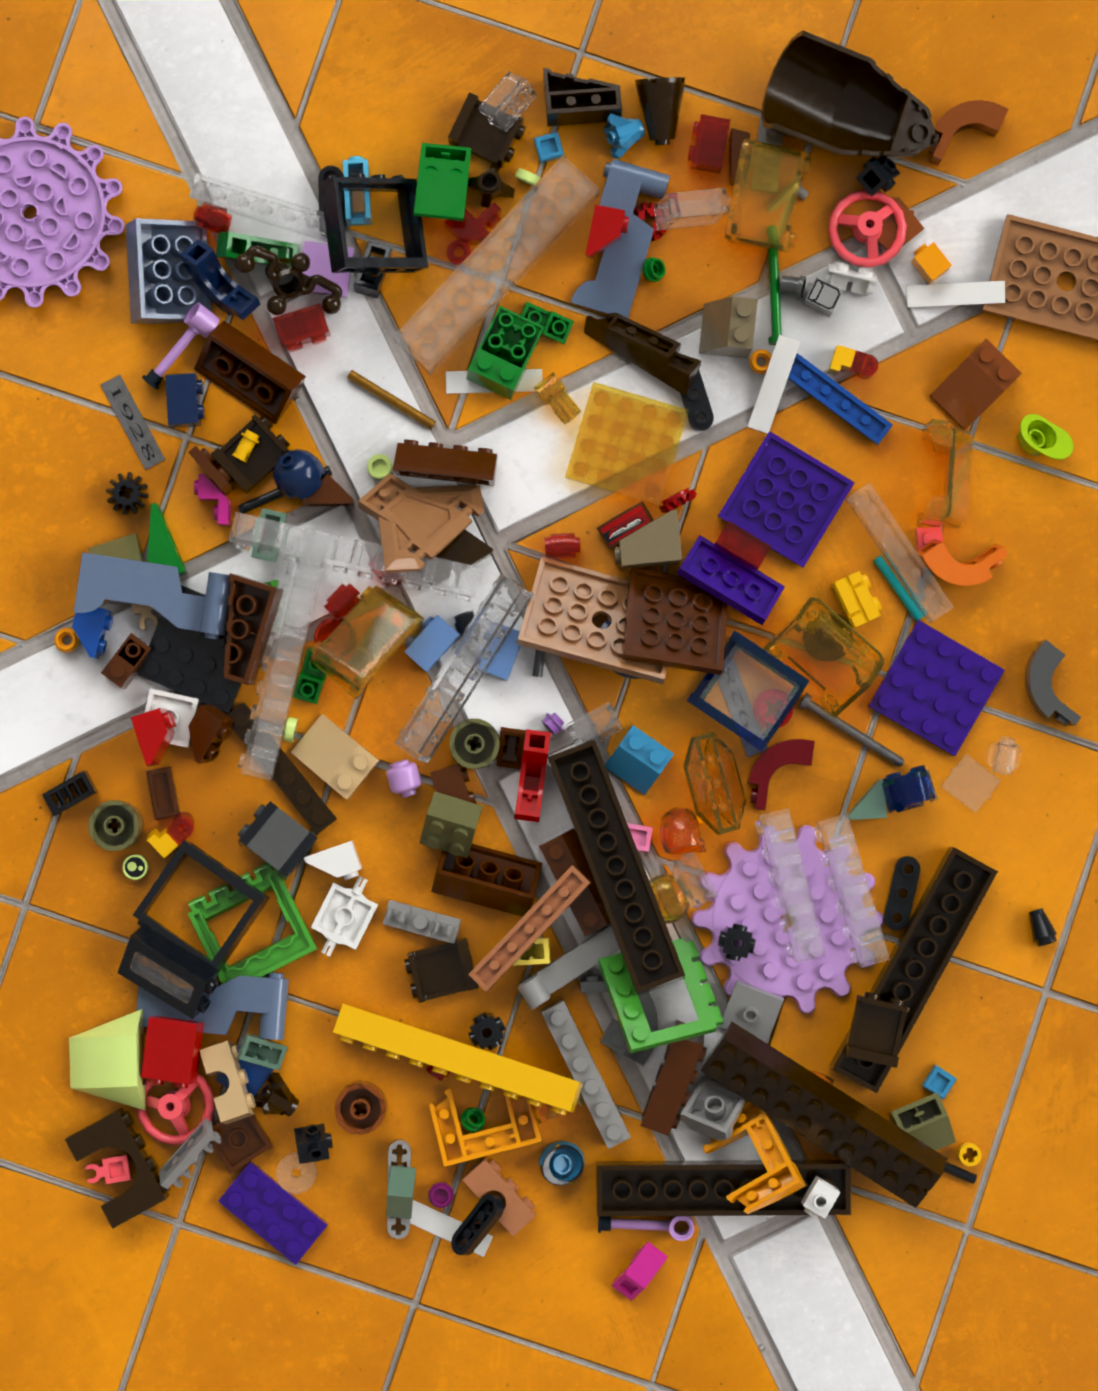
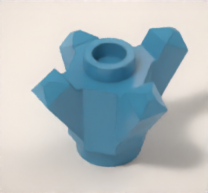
[604,113,645,159]

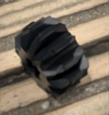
[106,472,149,515]

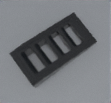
[354,241,393,298]
[42,771,99,817]

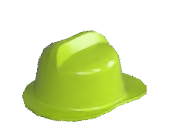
[1017,414,1074,460]

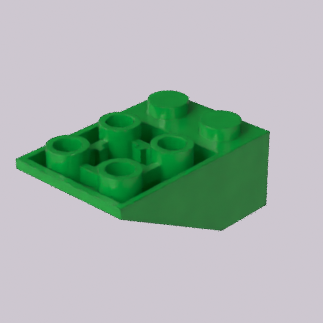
[414,143,471,221]
[466,306,545,400]

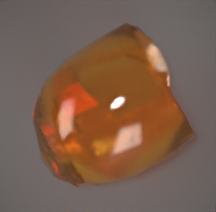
[660,807,706,854]

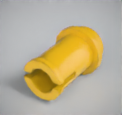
[232,429,260,463]

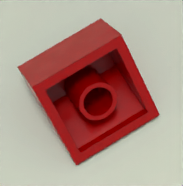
[585,204,630,259]
[130,708,177,766]

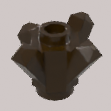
[468,164,515,209]
[254,1072,299,1117]

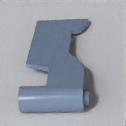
[570,159,670,318]
[74,552,230,640]
[137,966,289,1040]

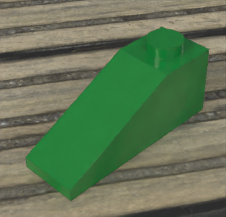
[216,232,299,265]
[147,502,188,577]

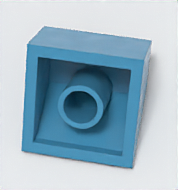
[605,725,674,795]

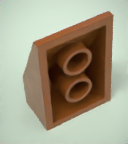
[930,338,1022,430]

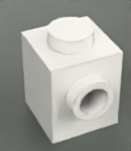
[801,1176,841,1219]

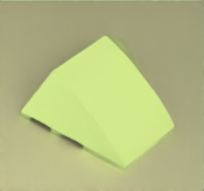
[69,1009,146,1110]

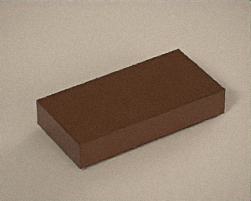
[146,766,181,820]

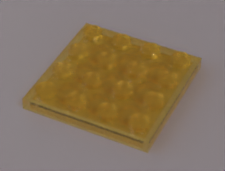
[565,382,689,506]

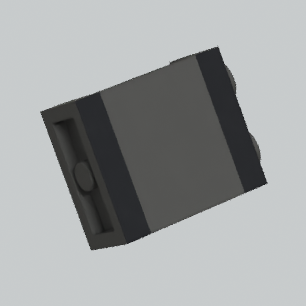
[238,801,317,881]

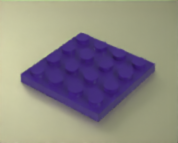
[718,431,855,568]
[868,620,1005,756]

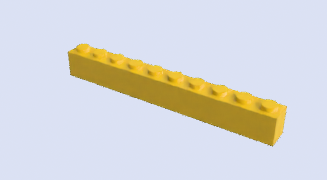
[333,1004,583,1115]

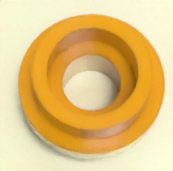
[749,349,772,375]
[54,628,80,653]

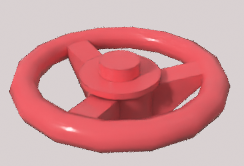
[828,189,907,268]
[137,1073,215,1146]

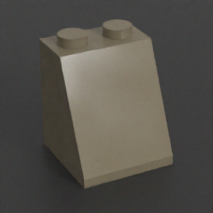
[699,296,758,359]
[614,510,682,570]

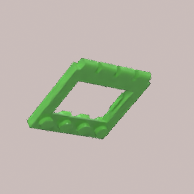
[187,863,318,984]
[598,938,724,1054]

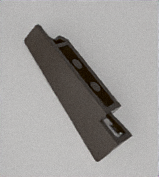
[584,313,701,395]

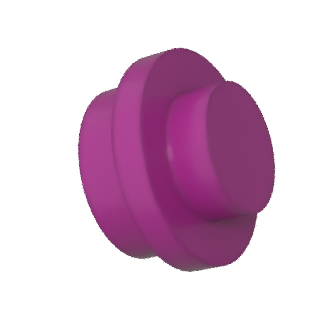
[429,1182,454,1208]

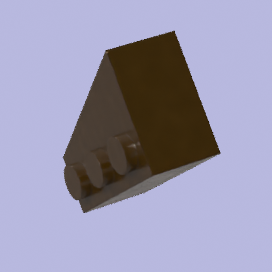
[543,68,622,127]

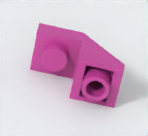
[194,474,231,526]
[612,1242,668,1301]

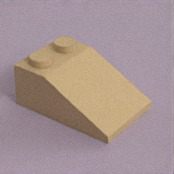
[291,714,380,800]

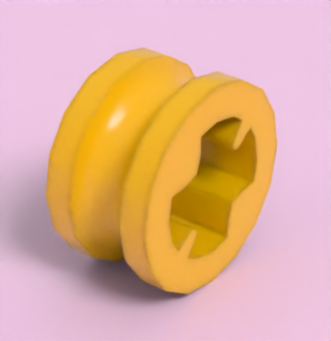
[957,1142,981,1166]

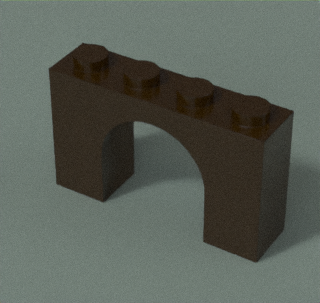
[65,1108,170,1229]

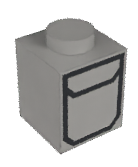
[802,277,843,317]

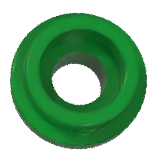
[642,257,666,282]
[460,1108,485,1133]

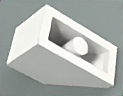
[304,840,363,880]

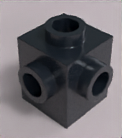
[856,156,900,196]
[718,923,756,961]
[468,1012,506,1050]
[294,1124,333,1164]

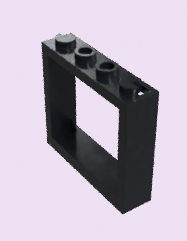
[320,173,428,273]
[133,840,270,972]

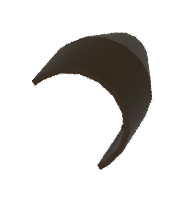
[761,30,939,157]

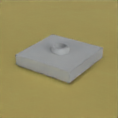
[719,980,784,1043]

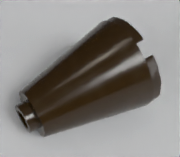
[635,77,685,145]

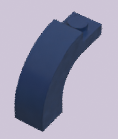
[180,239,261,320]

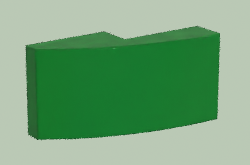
[520,302,574,344]
[293,647,333,704]

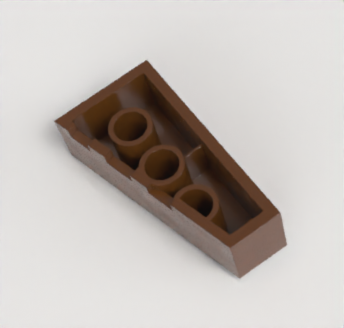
[224,573,284,685]
[640,1020,707,1136]

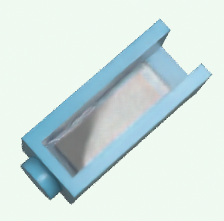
[343,156,372,226]

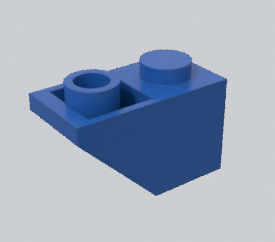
[72,608,113,659]

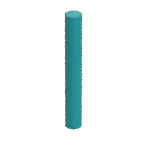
[873,555,924,621]

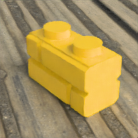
[830,571,882,629]

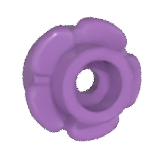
[542,713,564,735]

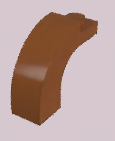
[928,100,1008,165]

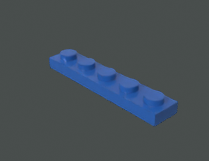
[788,353,893,445]

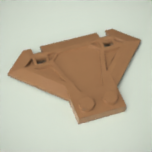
[358,473,484,573]

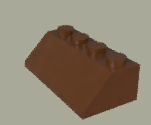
[194,321,306,425]
[393,439,498,486]
[539,828,610,936]
[431,844,543,917]

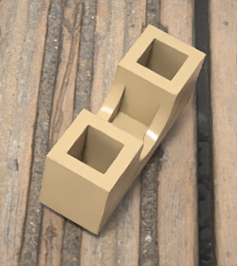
[199,1040,256,1124]

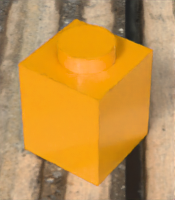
[911,242,952,285]

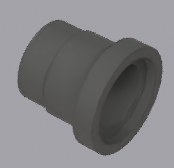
[779,275,806,301]

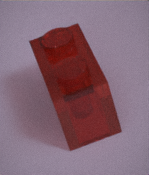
[687,114,730,174]
[273,303,331,352]
[715,521,772,569]

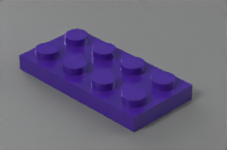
[676,535,785,625]
[218,1161,328,1265]

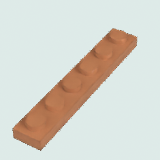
[468,865,592,992]

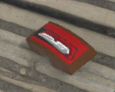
[597,501,654,549]

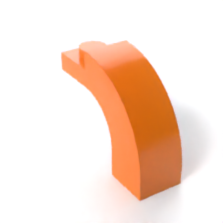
[914,539,1009,586]

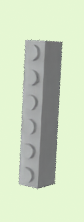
[541,999,631,1149]

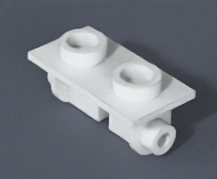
[825,262,877,296]

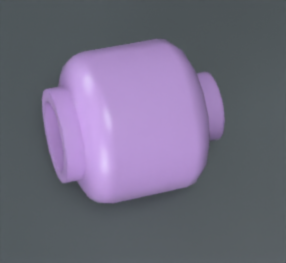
[386,759,422,798]

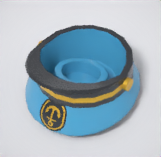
[539,1141,585,1185]

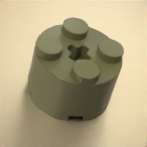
[449,719,500,769]
[88,800,143,851]

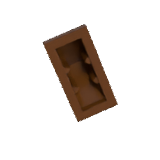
[303,474,355,507]
[496,727,526,769]

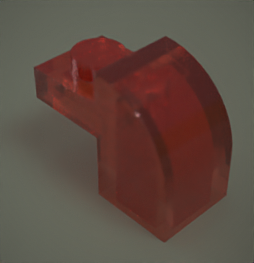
[444,202,501,245]

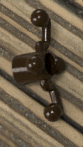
[235,245,342,316]

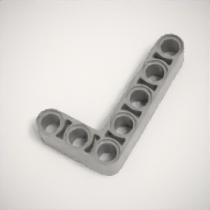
[517,925,620,1010]

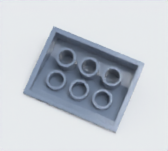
[126,218,211,324]

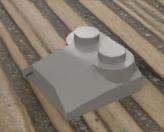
[680,1076,747,1140]

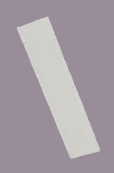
[907,281,1005,308]
[747,335,800,434]
[446,369,543,394]
[399,1200,493,1257]

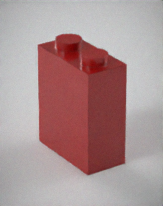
[141,1015,204,1088]

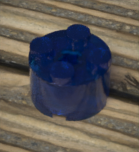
[881,765,938,813]

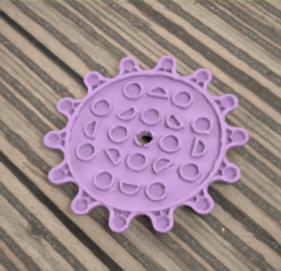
[0,116,125,308]
[691,825,884,1014]

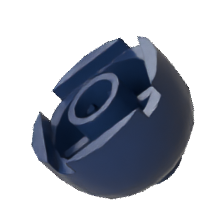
[273,449,325,500]

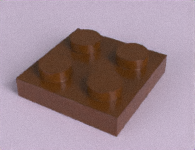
[188,446,234,495]
[210,1115,273,1174]

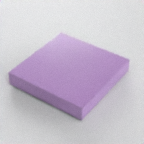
[302,241,355,298]

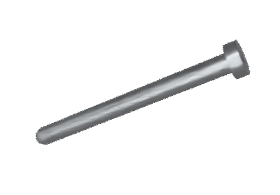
[797,693,905,767]

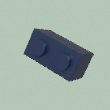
[165,373,205,428]

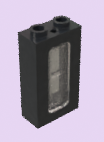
[117,925,219,1019]

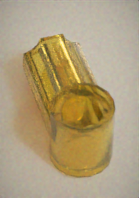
[534,372,581,425]

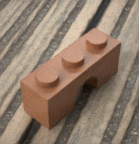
[462,1156,536,1236]

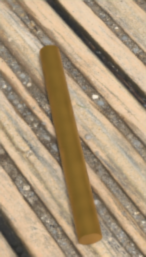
[347,370,436,430]

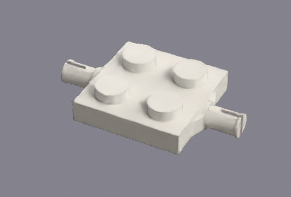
[311,876,379,957]

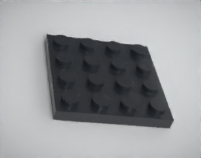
[137,585,242,713]

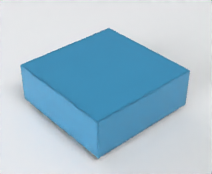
[534,131,564,164]
[922,1065,957,1100]

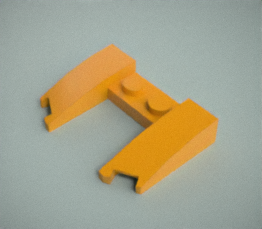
[429,1088,542,1167]
[703,1101,806,1214]

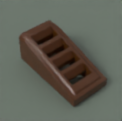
[729,128,750,186]

